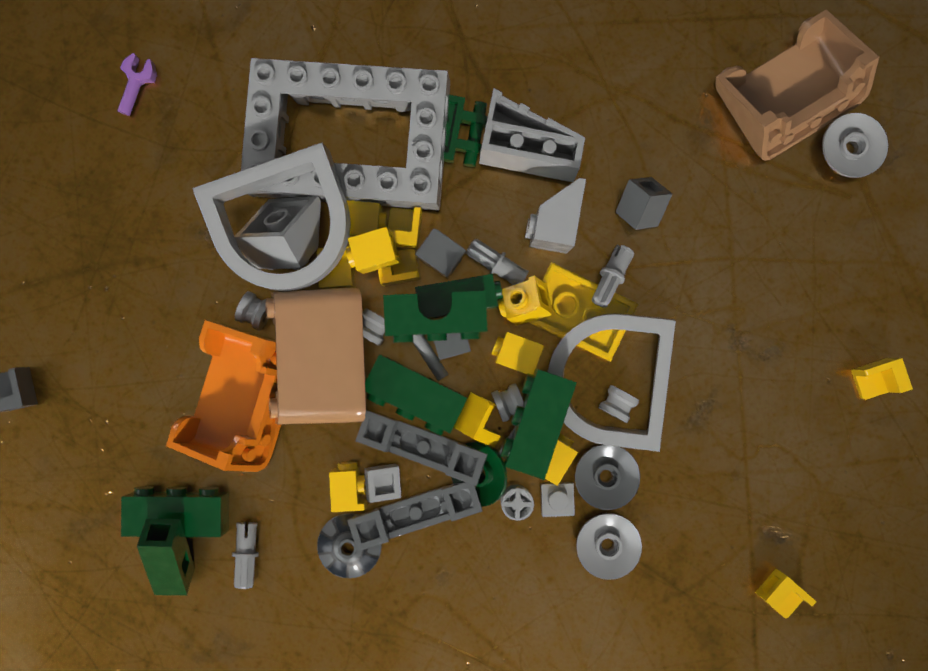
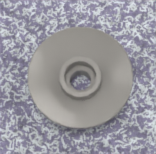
[822,113,888,178]
[576,513,642,580]

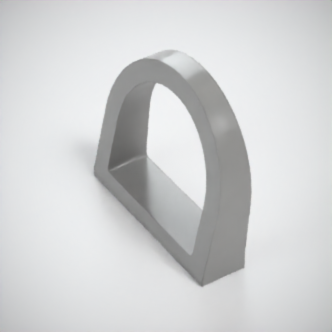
[193,143,351,291]
[548,313,676,452]

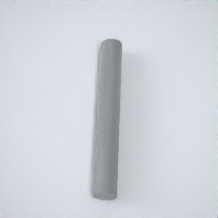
[394,294,448,381]

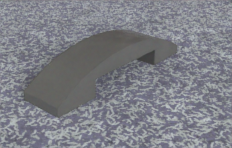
[356,410,488,486]
[347,481,483,552]

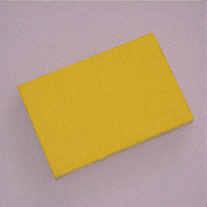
[528,262,638,362]

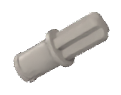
[466,239,529,285]
[592,245,635,308]
[232,522,259,589]

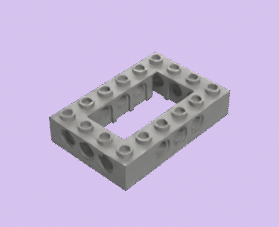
[241,58,450,210]

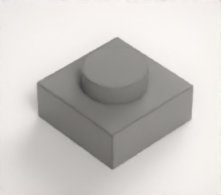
[364,463,401,503]
[540,482,575,517]

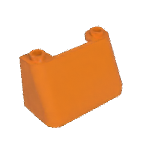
[166,320,281,472]

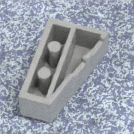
[479,88,585,182]

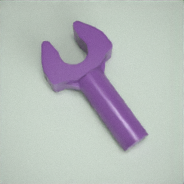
[117,53,157,116]

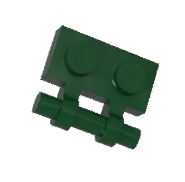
[444,94,488,167]

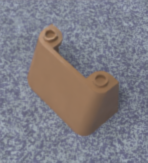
[716,9,879,161]
[265,288,366,425]

